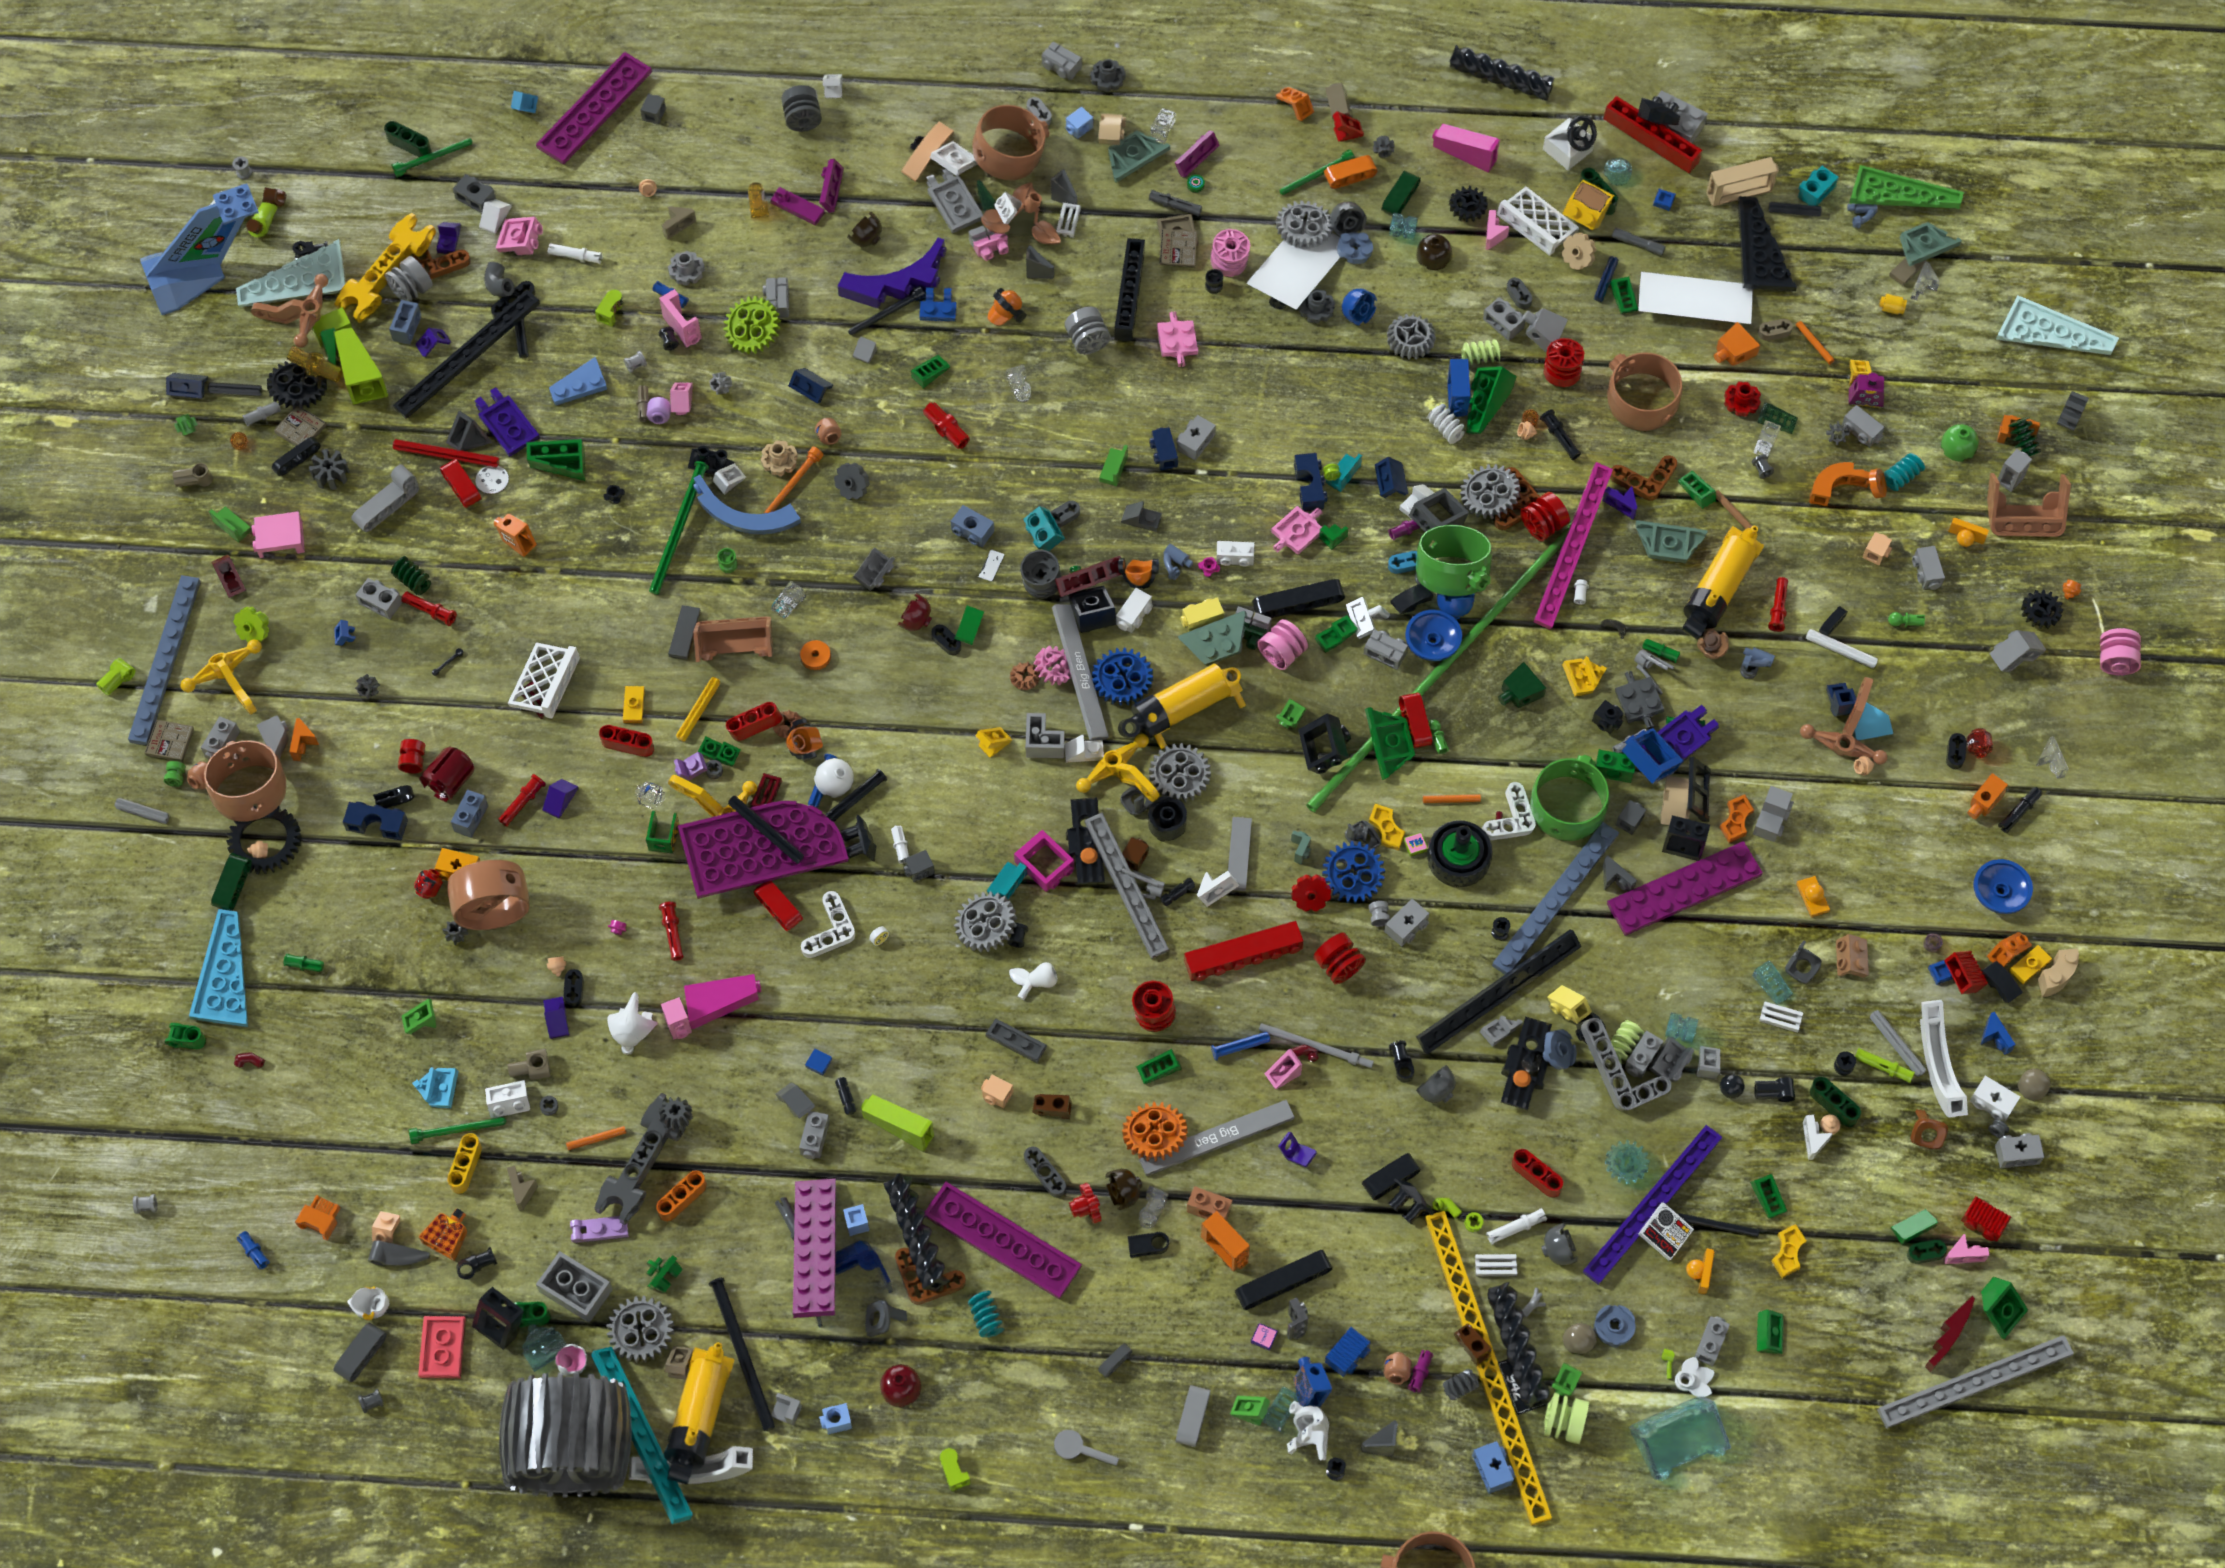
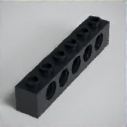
[1114,238,1145,341]

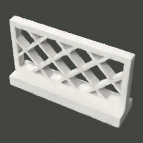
[1497,187,1579,256]
[508,643,580,719]

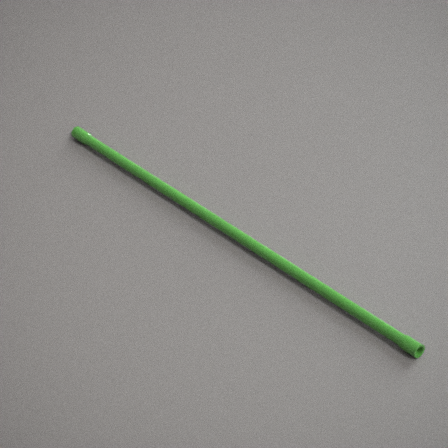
[1306,521,1572,812]

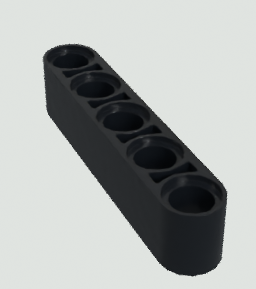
[1252,579,1345,618]
[1234,1250,1333,1310]

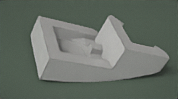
[1480,1016,1523,1046]

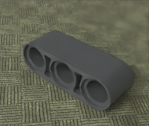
[333,1322,387,1382]

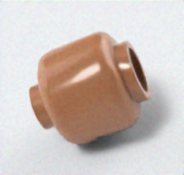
[815,418,841,445]
[187,761,207,790]
[1384,1352,1412,1385]

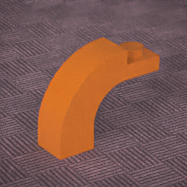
[1809,462,1869,506]

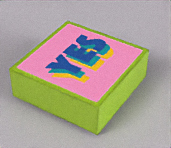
[1403,832,1428,857]

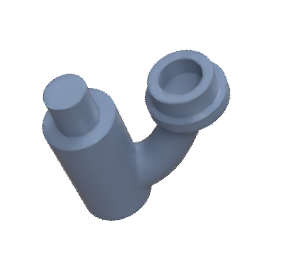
[1847,204,1878,229]
[1163,544,1193,580]
[1742,647,1775,669]

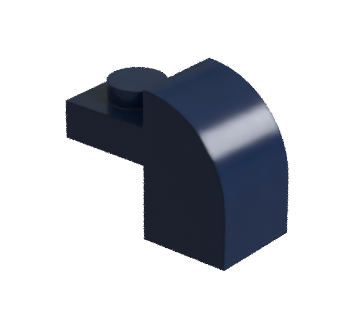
[1826,683,1856,717]

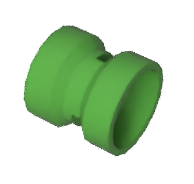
[717,548,738,573]
[163,761,186,787]

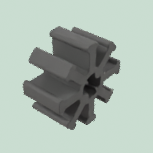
[2057,391,2089,431]
[309,449,350,490]

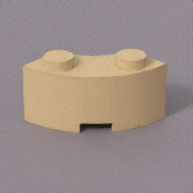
[1098,113,1126,145]
[1660,776,1690,825]
[2038,948,2079,997]

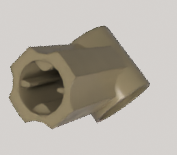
[173,463,213,487]

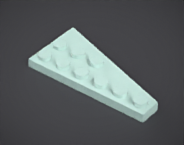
[236,239,346,307]
[1996,295,2119,355]

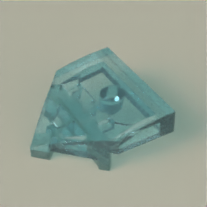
[522,1324,567,1372]

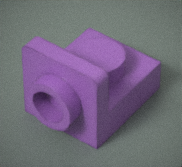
[674,752,708,781]

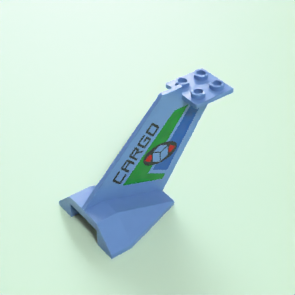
[140,183,259,315]

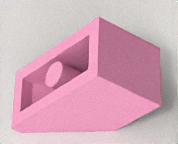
[670,383,693,415]

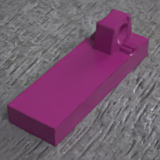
[1174,130,1220,178]
[819,158,844,213]
[770,187,825,226]

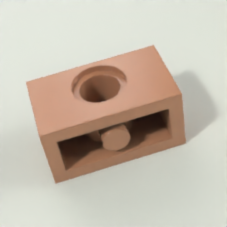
[1187,1186,1232,1221]

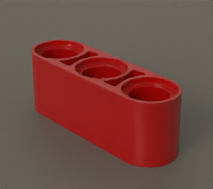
[439,459,482,508]
[1399,692,1433,748]
[726,702,783,741]
[599,725,654,757]
[753,880,803,932]
[1512,1149,1563,1198]

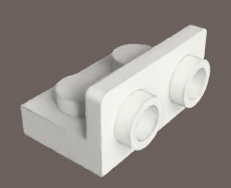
[1216,541,1254,567]
[485,1080,530,1119]

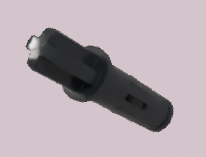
[1998,787,2042,833]

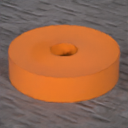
[1869,468,1887,499]
[800,640,831,670]

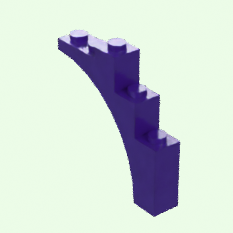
[837,238,947,309]

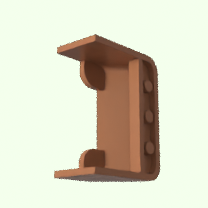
[1987,473,2071,537]
[693,616,773,662]

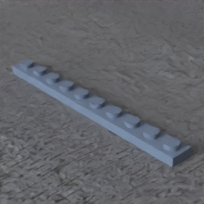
[128,575,201,745]
[1492,822,1619,974]

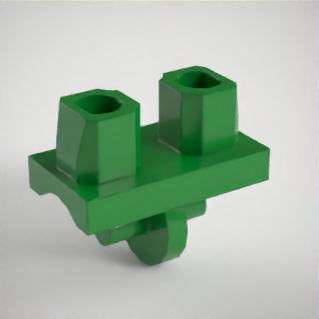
[646,1255,683,1293]

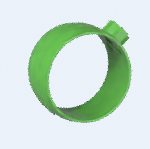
[1416,525,1492,596]
[1530,755,1610,841]

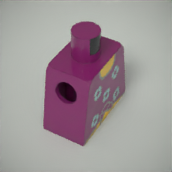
[1848,373,1884,408]

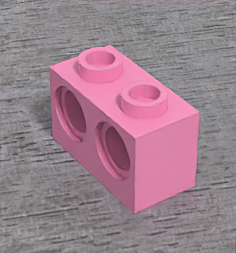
[661,997,692,1040]

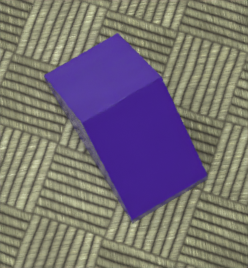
[542,779,579,819]

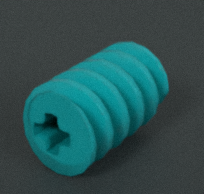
[1884,453,1925,491]
[968,1291,1004,1338]

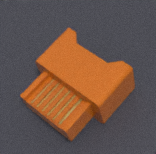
[295,1195,340,1241]

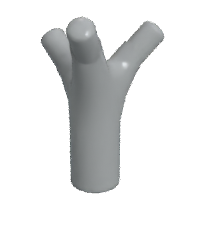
[1523,1288,1546,1318]

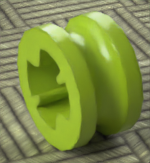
[1323,463,1341,481]
[1464,1212,1483,1232]

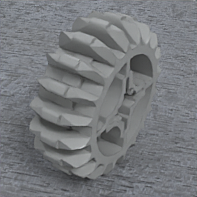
[1387,313,1436,360]

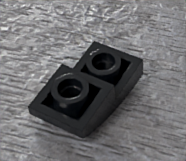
[1390,584,1433,614]
[1981,961,2023,1004]

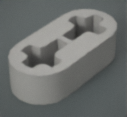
[1027,97,1051,126]

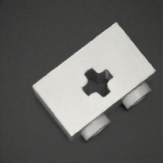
[1970,1076,2020,1122]

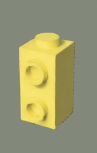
[1180,597,1224,632]
[1547,985,1592,1024]

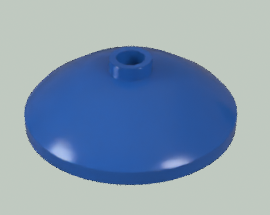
[1405,610,1462,661]
[1973,859,2033,914]

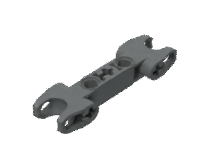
[594,1093,686,1225]

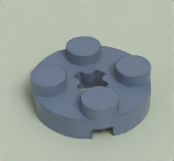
[1337,232,1373,264]
[1543,1029,1577,1070]
[1594,1305,1636,1347]

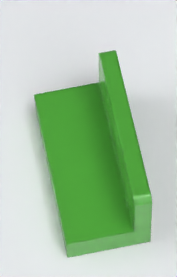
[1099,445,1128,486]
[209,506,252,543]

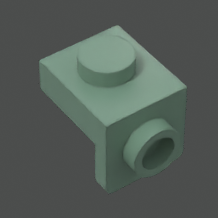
[1291,831,1311,864]

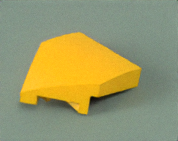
[1562,656,1607,697]

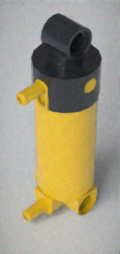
[1681,526,1765,640]
[1118,664,1246,749]
[664,1342,734,1485]

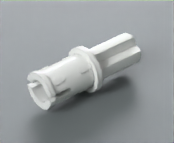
[891,826,909,864]

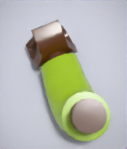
[246,187,286,238]

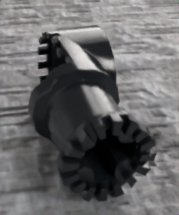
[1389,1040,1414,1083]
[456,1247,497,1280]

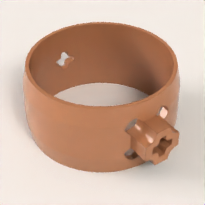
[972,105,1050,180]
[1607,352,1683,431]
[204,740,287,822]
[1380,1531,1476,1568]

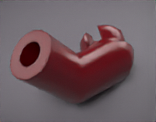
[1291,1044,1319,1062]
[234,1052,265,1068]

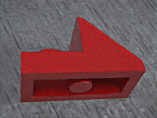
[1332,111,1364,141]

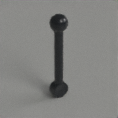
[432,648,463,676]

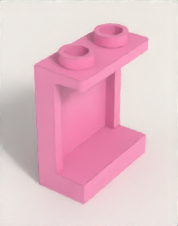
[659,289,702,347]
[252,511,305,558]

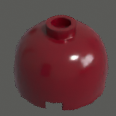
[897,593,932,632]
[880,1364,921,1407]

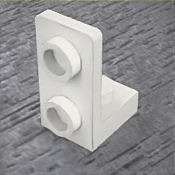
[994,192,1022,225]

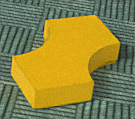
[1369,804,1405,851]
[1771,1224,1807,1278]

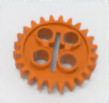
[1122,1102,1188,1162]

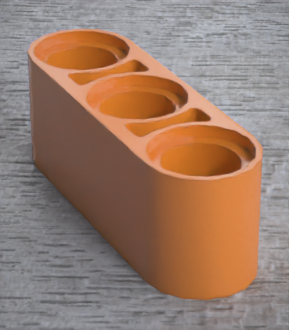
[1324,155,1378,189]
[656,1170,707,1222]

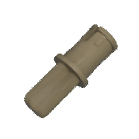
[636,386,649,422]

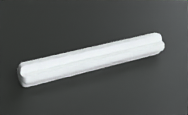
[1806,629,1878,668]

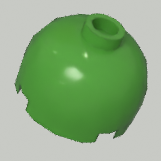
[1940,424,1979,462]

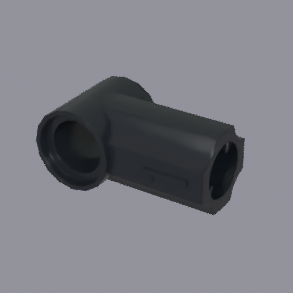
[1754,1077,1795,1102]

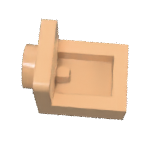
[372,1211,400,1243]

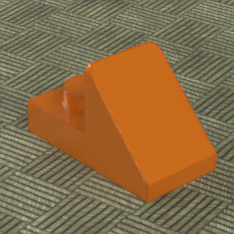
[289,718,319,761]

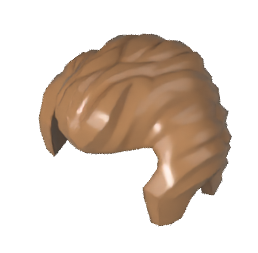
[1697,628,1729,659]

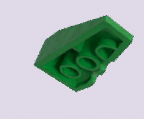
[1466,367,1517,434]

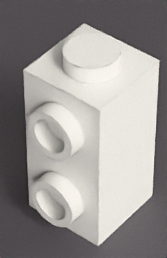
[1116,588,1153,633]

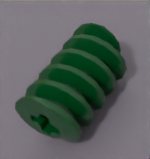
[2008,416,2041,456]
[391,556,431,595]

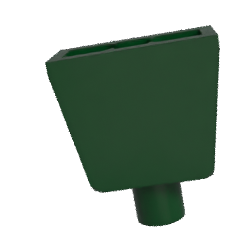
[1498,662,1546,708]

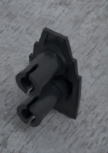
[1637,96,1681,126]
[688,446,734,475]
[841,815,877,862]
[1388,1178,1434,1225]

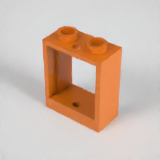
[1201,1211,1250,1272]

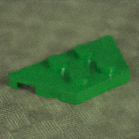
[1365,707,1415,780]

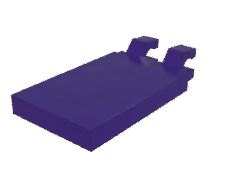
[474,387,540,457]
[1641,705,1719,765]

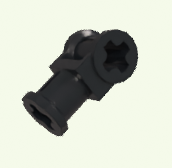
[292,241,328,260]

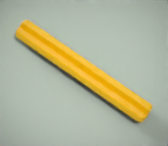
[676,677,720,742]

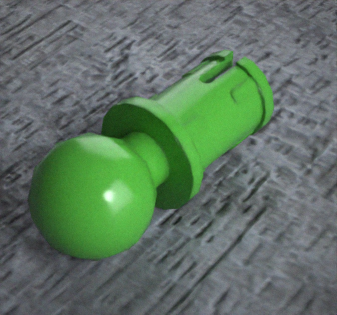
[1888,612,1925,627]
[1428,719,1449,754]

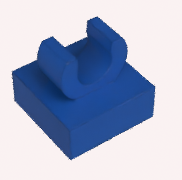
[334,620,356,646]

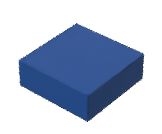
[1653,189,1676,211]
[1928,960,1953,985]
[805,1049,832,1076]

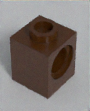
[1122,837,1149,871]

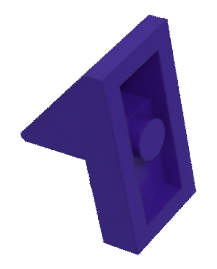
[436,222,461,254]
[1602,486,1637,519]
[543,997,569,1039]

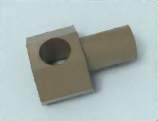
[508,1048,551,1080]

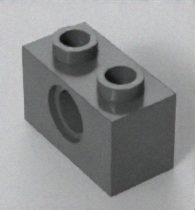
[453,174,496,214]

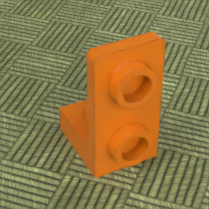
[1276,87,1314,121]
[1997,415,2040,444]
[1986,932,2032,968]

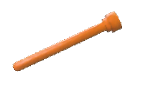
[764,447,824,514]

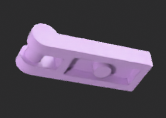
[570,1216,629,1243]

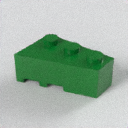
[526,439,586,481]

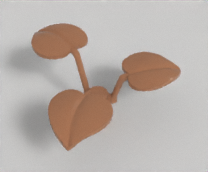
[981,182,1061,245]

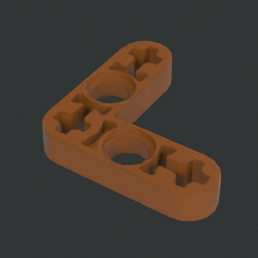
[412,249,471,279]
[1610,455,1677,501]
[1494,467,1540,530]
[895,1248,966,1305]

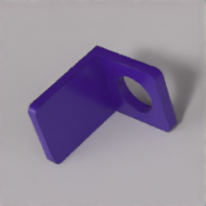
[416,328,451,357]
[1278,1132,1317,1167]

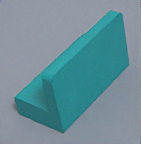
[1325,453,1362,492]
[987,862,1027,900]

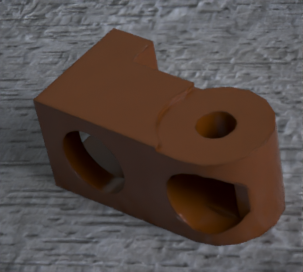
[1032,1094,1072,1119]
[1454,1324,1492,1367]

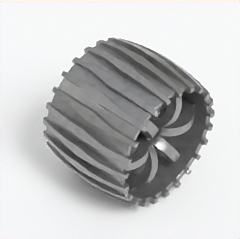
[499,1372,631,1497]

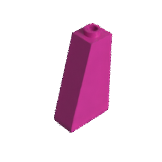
[1432,124,1500,173]
[684,974,761,1029]

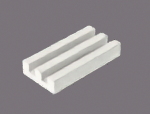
[1056,203,1081,238]
[1759,1002,1803,1033]
[1475,1254,1517,1276]

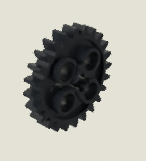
[267,359,327,410]

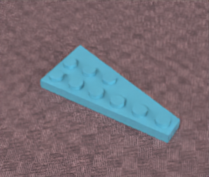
[189,909,248,1027]

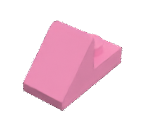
[1486,210,1509,250]
[1944,1234,1989,1264]

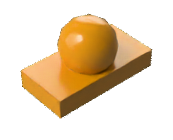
[1948,518,1989,547]
[1796,876,1830,918]
[1686,1248,1715,1294]

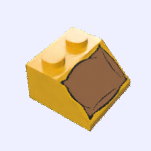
[1562,180,1614,230]

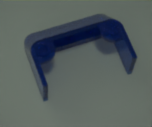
[814,1240,893,1327]

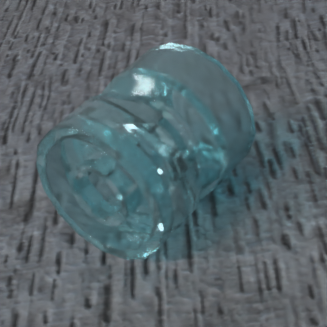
[1389,213,1418,240]
[1665,1012,1698,1044]

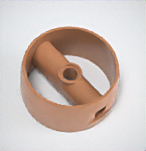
[448,860,529,930]

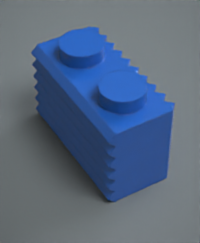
[1325,1327,1371,1377]

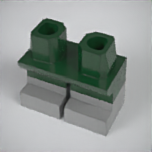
[1236,606,1271,650]

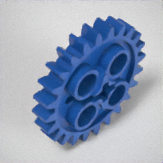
[1092,647,1153,706]
[1322,841,1385,904]

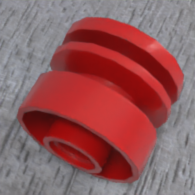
[1543,338,1585,387]
[1520,492,1570,541]
[1313,932,1366,985]
[1132,980,1176,1032]

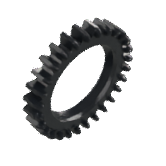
[226,806,302,874]

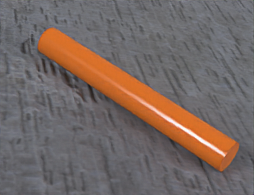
[1796,321,1835,364]
[1423,794,1481,803]
[566,1126,626,1151]

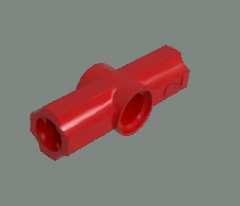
[923,402,970,449]

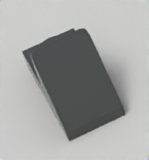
[1121,501,1162,532]
[1603,855,1637,892]

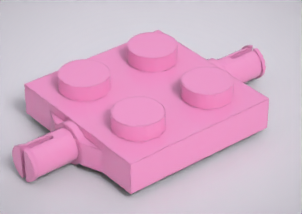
[1157,312,1198,367]
[1271,506,1322,555]

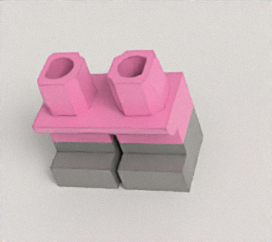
[969,226,1009,261]

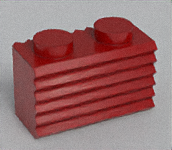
[1944,951,1988,995]
[1961,1196,2012,1242]

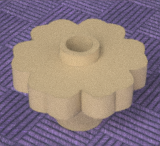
[1562,233,1596,270]
[761,440,798,476]

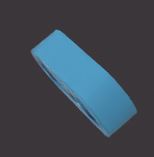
[1388,551,1417,574]

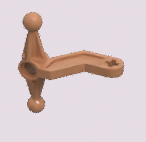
[251,274,329,348]
[1800,677,1888,765]

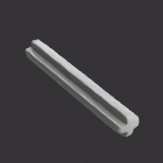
[1870,1010,1926,1077]

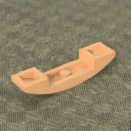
[901,121,954,182]

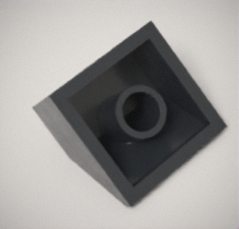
[1068,585,1116,633]

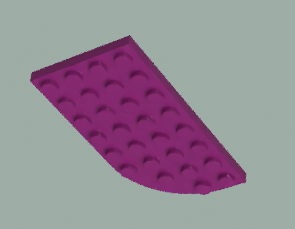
[678,801,849,899]

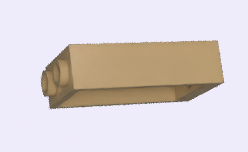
[1706,157,1778,207]

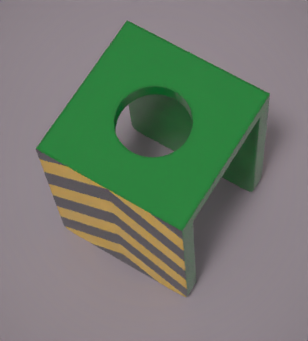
[646,810,679,854]

